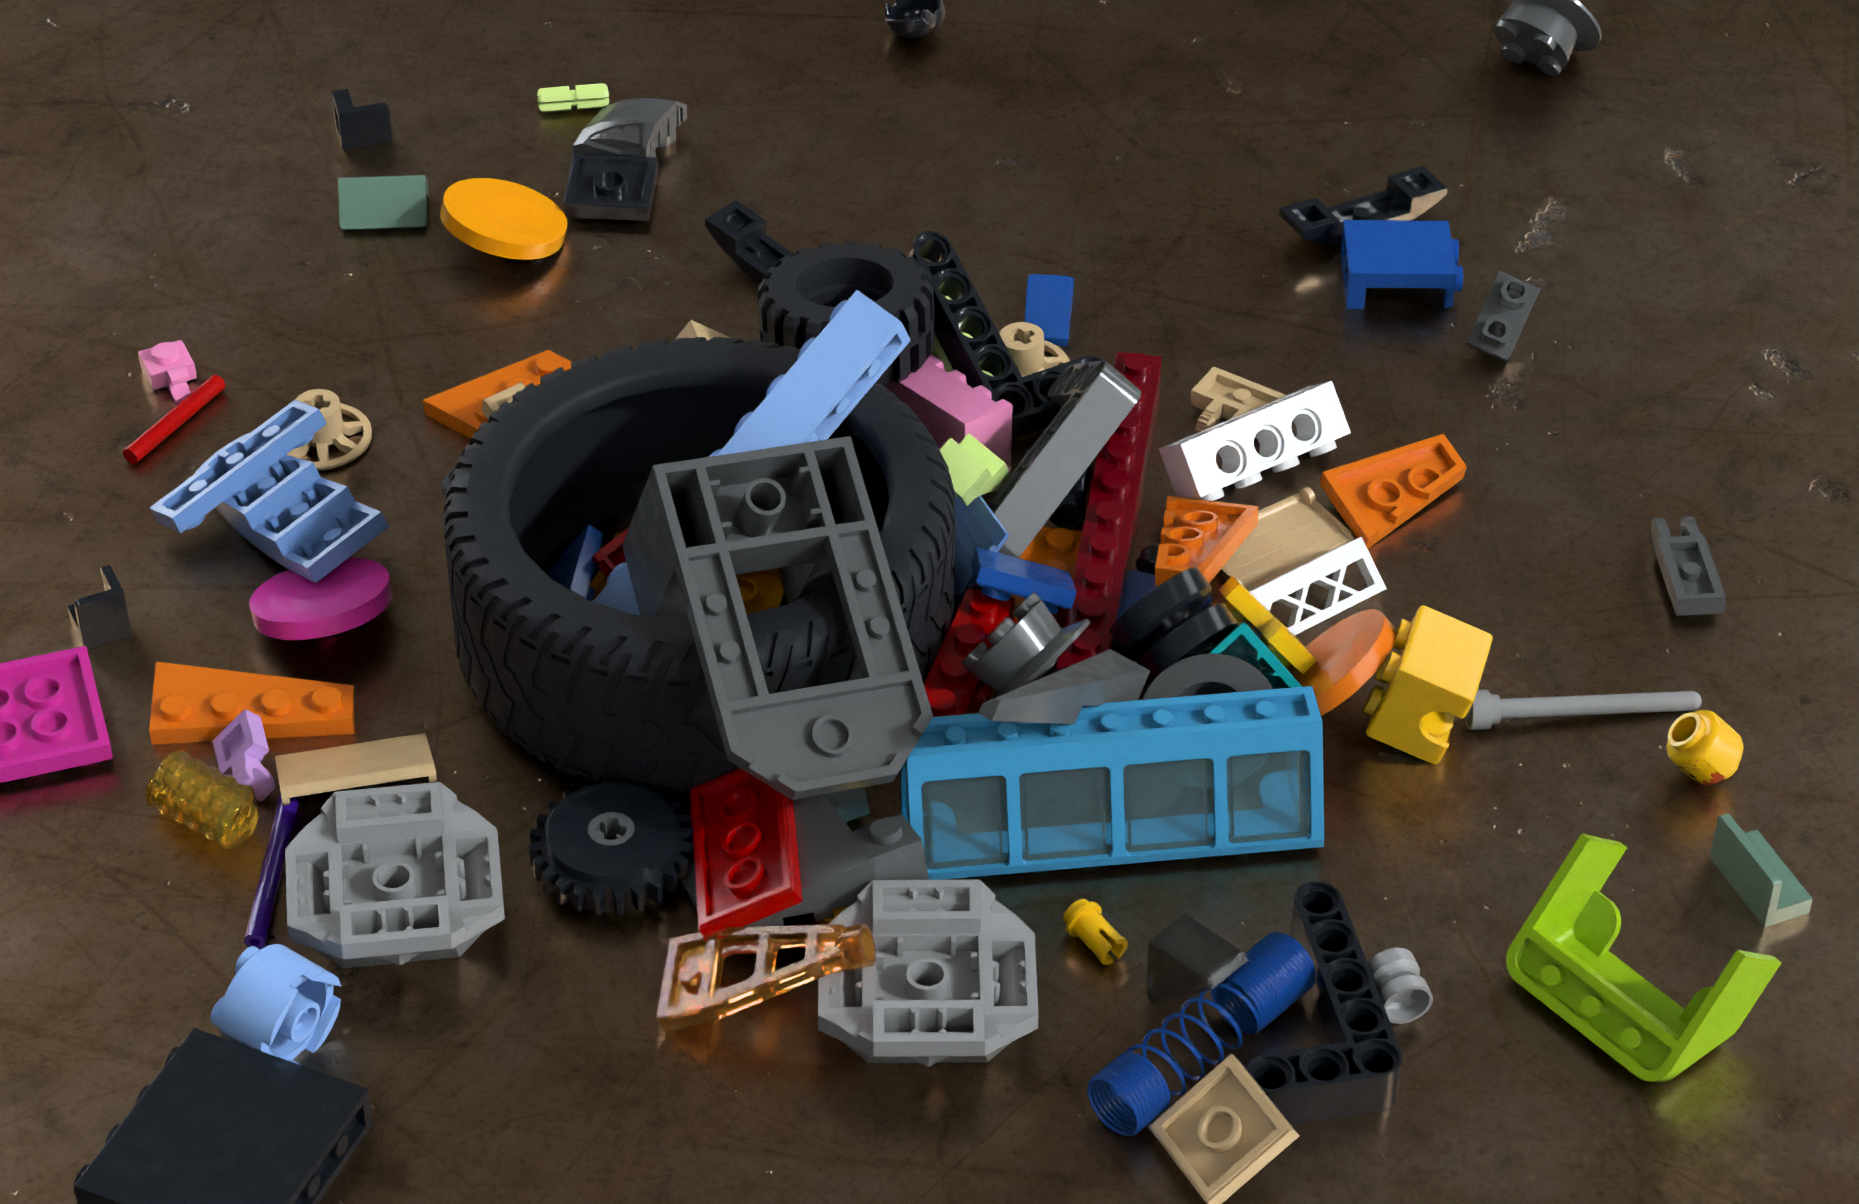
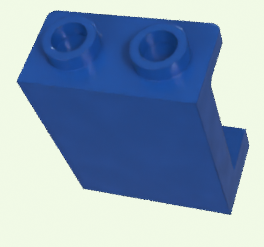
[1340,220,1463,309]

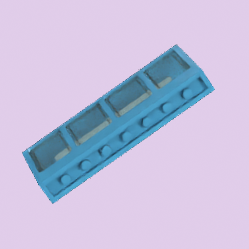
[900,686,1324,880]

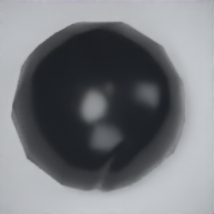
[885,0,945,40]

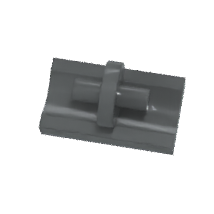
[1465,270,1540,363]

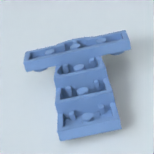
[149,400,389,583]

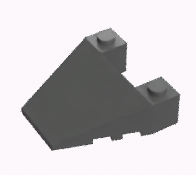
[679,787,929,938]

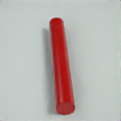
[123,374,226,465]

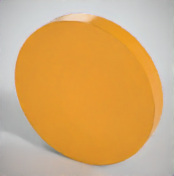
[440,178,568,260]

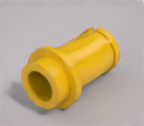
[1063,899,1128,965]

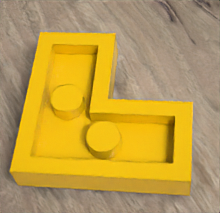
[1219,576,1317,674]

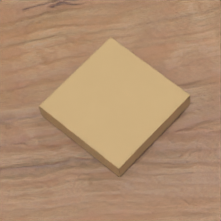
[1148,1054,1299,1204]

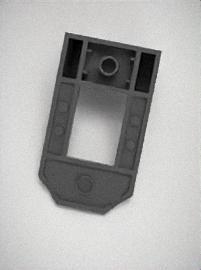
[622,436,933,800]

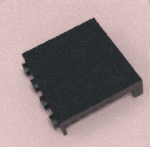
[74,1028,373,1204]

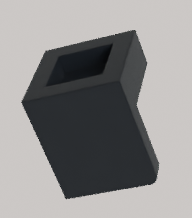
[331,89,392,149]
[67,565,132,649]

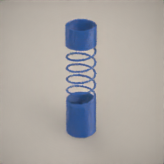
[1087,932,1317,1137]

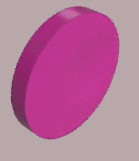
[249,557,393,640]

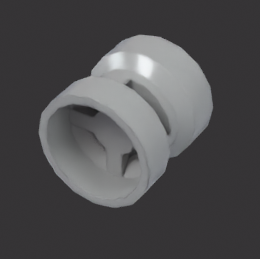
[1368,947,1433,1024]

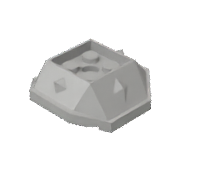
[285,782,505,969]
[818,879,1038,1067]

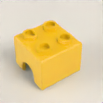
[1363,605,1493,765]

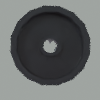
[1109,567,1238,686]

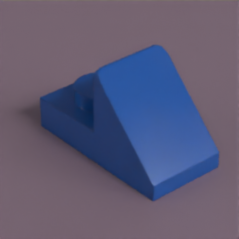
[1024,274,1074,346]

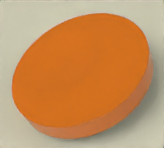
[1287,609,1397,716]

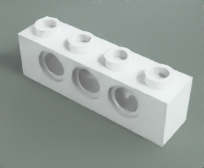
[1159,381,1351,501]

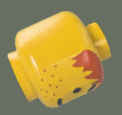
[1666,710,1744,786]

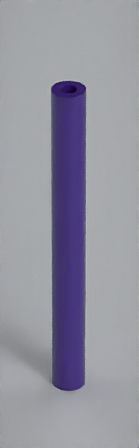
[244,793,300,949]

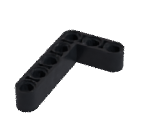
[907,231,1102,439]
[1246,881,1403,1125]

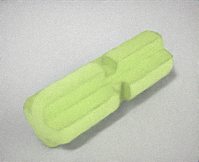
[537,83,609,113]

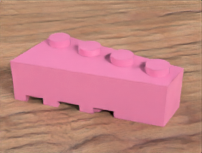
[886,354,1013,473]

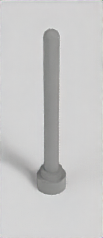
[1464,689,1702,730]

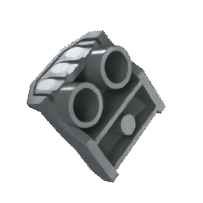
[573,98,687,157]

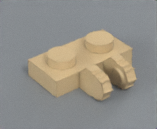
[1190,367,1286,433]

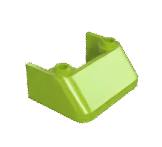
[1506,833,1782,1082]

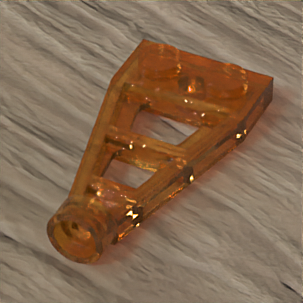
[656,923,876,1032]

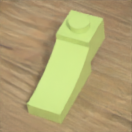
[940,433,1011,507]

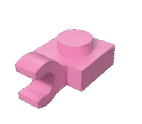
[138,340,197,404]

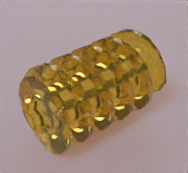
[145,750,259,849]

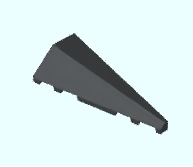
[978,649,1150,724]

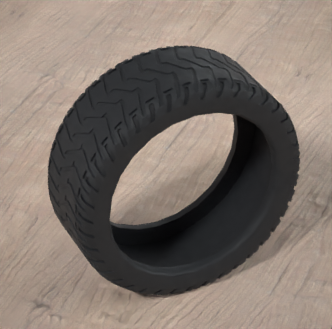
[442,337,955,800]

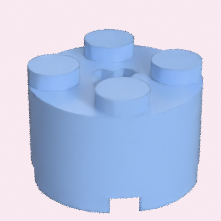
[210,944,341,1065]

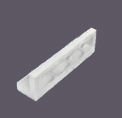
[1224,537,1387,638]

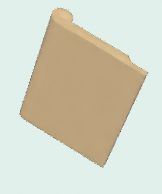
[1218,487,1355,591]
[275,733,437,806]

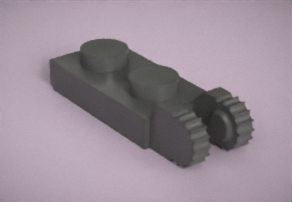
[1650,516,1726,616]

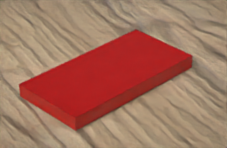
[690,768,803,942]

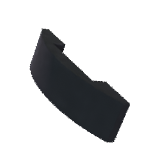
[1279,166,1448,244]
[705,200,795,284]

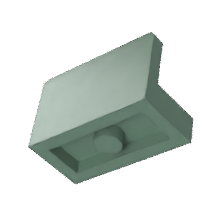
[338,175,429,231]
[1709,813,1813,928]

